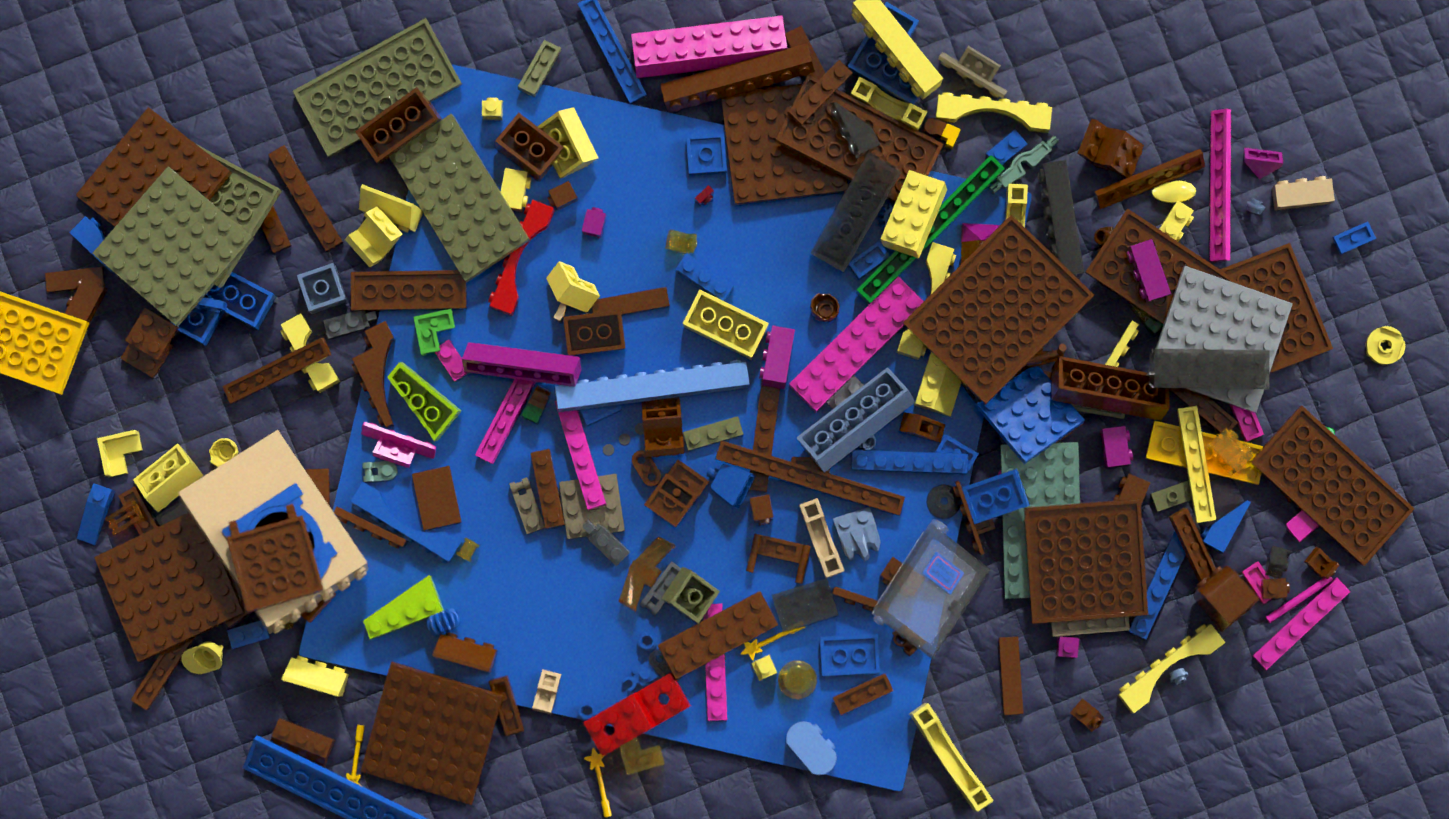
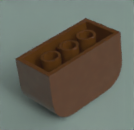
[1193,565,1259,632]

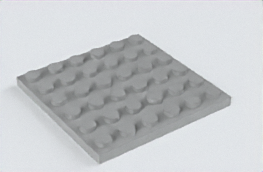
[1147,266,1293,413]

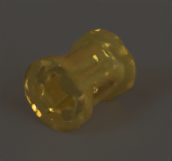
[456,537,480,562]

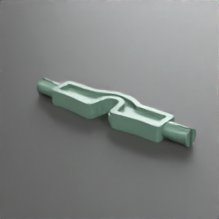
[989,136,1059,194]

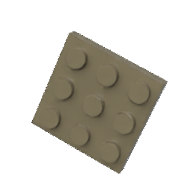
[559,474,625,540]

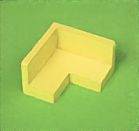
[546,261,600,312]
[97,430,143,478]

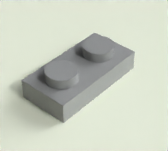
[827,376,864,409]

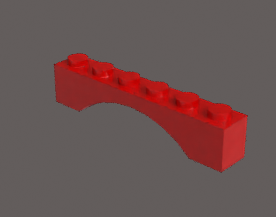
[488,200,555,316]

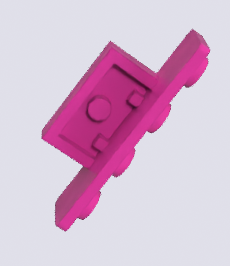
[361,422,436,468]

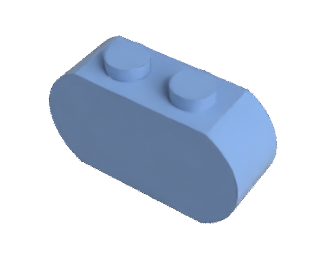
[786,722,836,775]

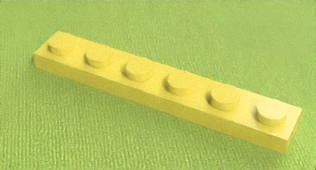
[1177,406,1216,523]

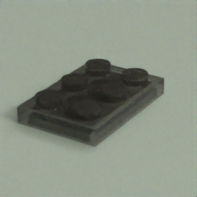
[772,578,839,633]

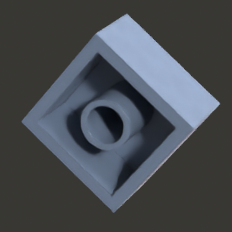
[297,263,348,314]

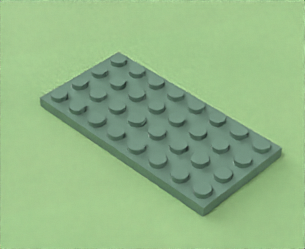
[1000,442,1080,599]

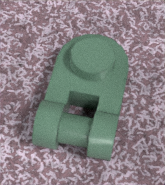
[362,461,398,483]

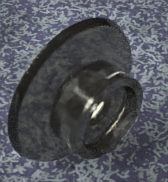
[926,484,961,519]

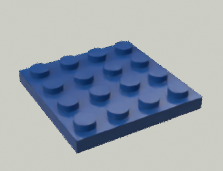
[976,366,1085,464]

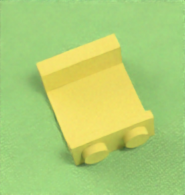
[345,206,403,267]

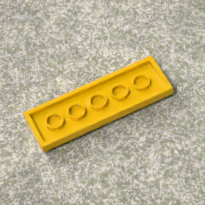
[1145,421,1263,485]

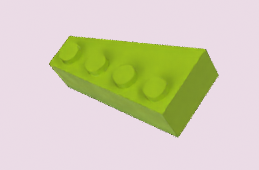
[387,362,462,441]
[363,575,444,640]

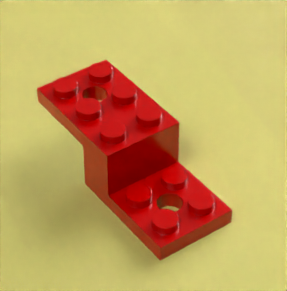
[583,672,691,756]

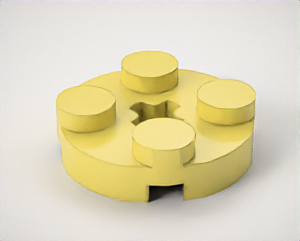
[1366,326,1405,365]

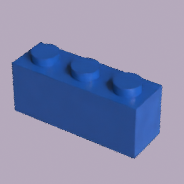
[676,253,734,302]

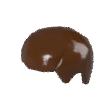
[810,293,840,322]

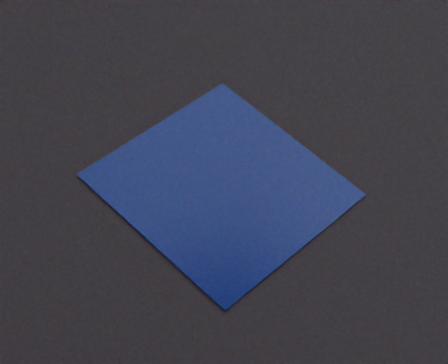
[299,65,1032,791]

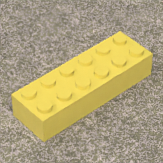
[851,0,943,100]

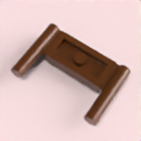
[746,533,811,584]

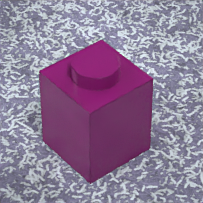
[582,207,606,238]
[1056,637,1079,658]

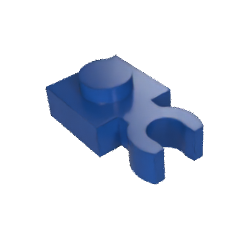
[622,661,658,691]

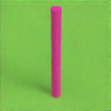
[1265,577,1333,623]

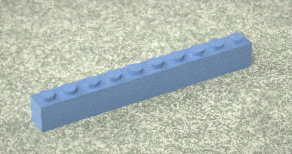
[555,360,749,413]

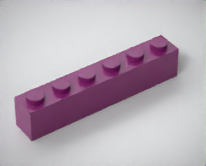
[462,342,581,387]

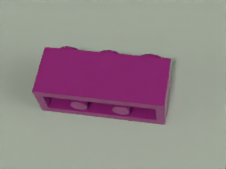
[1126,239,1171,303]
[759,325,795,389]

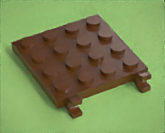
[226,504,324,613]

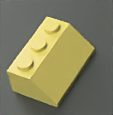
[537,107,598,178]
[359,184,423,233]
[914,352,961,417]
[133,444,203,512]
[282,655,349,697]

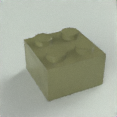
[661,567,720,624]

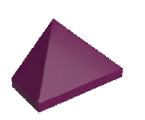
[1244,148,1283,179]
[961,223,1000,243]

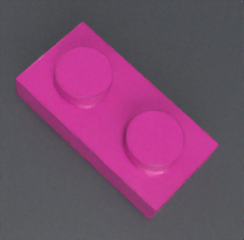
[435,339,468,382]
[1241,561,1272,604]

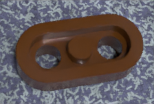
[632,451,661,487]

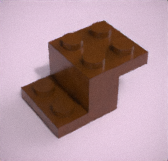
[1077,119,1144,179]
[121,308,179,378]
[641,397,685,457]
[644,460,709,527]

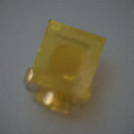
[665,230,697,254]

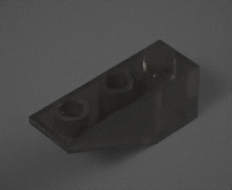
[830,102,880,159]

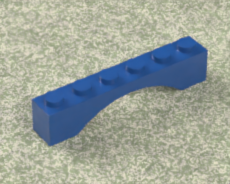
[351,482,462,563]

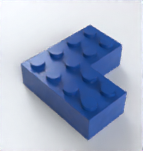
[848,2,920,105]
[171,272,276,346]

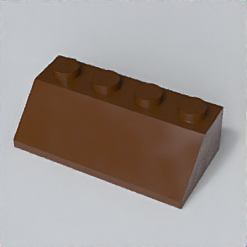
[355,87,442,164]

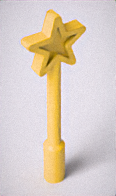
[741,621,805,660]
[346,725,365,787]
[584,748,612,817]

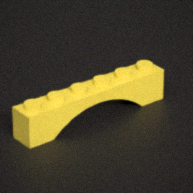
[935,92,1052,133]
[897,242,956,360]
[1118,624,1225,713]
[909,703,993,812]

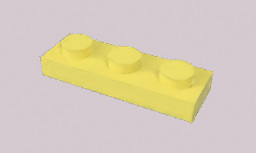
[1105,321,1139,367]

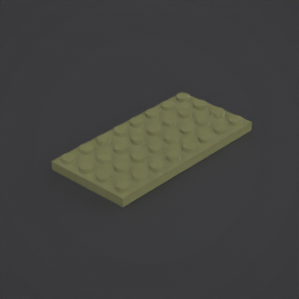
[293,18,462,157]
[390,114,530,282]

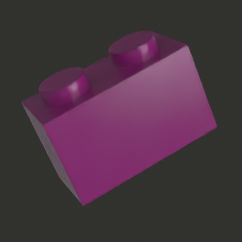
[1100,426,1133,469]

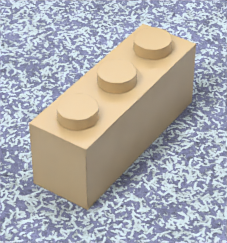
[1272,176,1335,210]

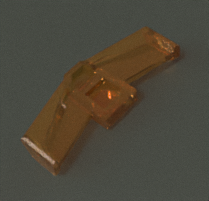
[618,536,676,612]

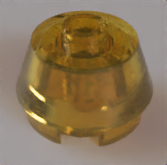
[778,660,817,699]

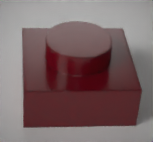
[695,185,714,206]

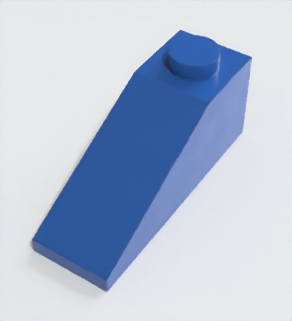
[69,216,115,274]
[77,483,116,545]
[1200,500,1251,554]

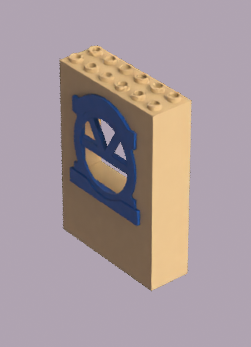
[178,430,368,634]

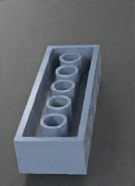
[796,367,915,472]

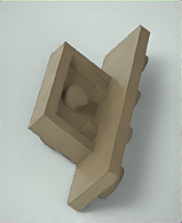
[938,46,1007,98]

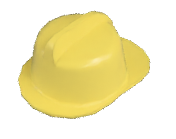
[181,641,223,674]

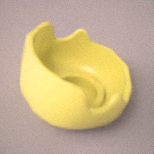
[209,438,239,467]

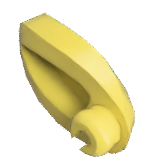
[1152,181,1196,203]

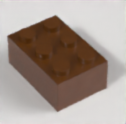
[563,310,626,355]

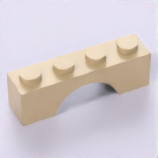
[799,498,844,579]

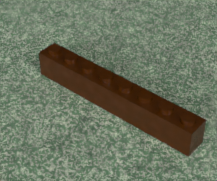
[661,43,815,112]

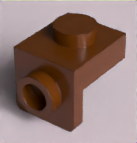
[1304,547,1339,579]
[1261,578,1290,599]
[1070,698,1104,732]

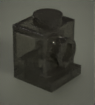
[1265,546,1291,578]

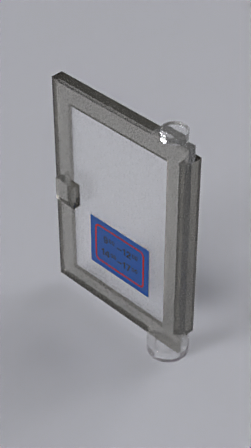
[872,519,990,659]

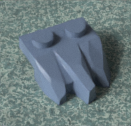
[833,507,881,562]

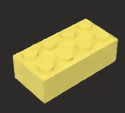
[881,170,947,258]
[683,290,769,360]

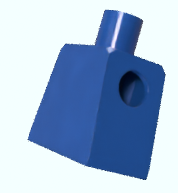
[707,464,756,508]

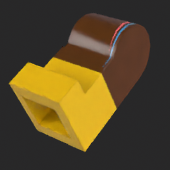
[924,118,961,149]

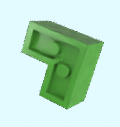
[414,309,456,356]

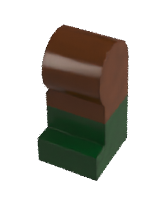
[521,385,552,425]

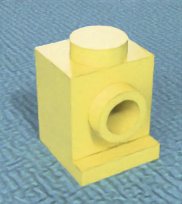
[482,98,503,120]
[752,655,777,681]

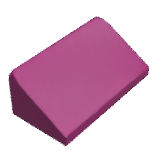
[1286,511,1319,543]

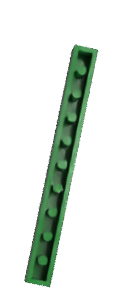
[856,155,1005,305]

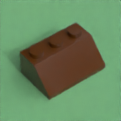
[494,113,564,182]
[433,632,498,673]
[270,718,335,768]

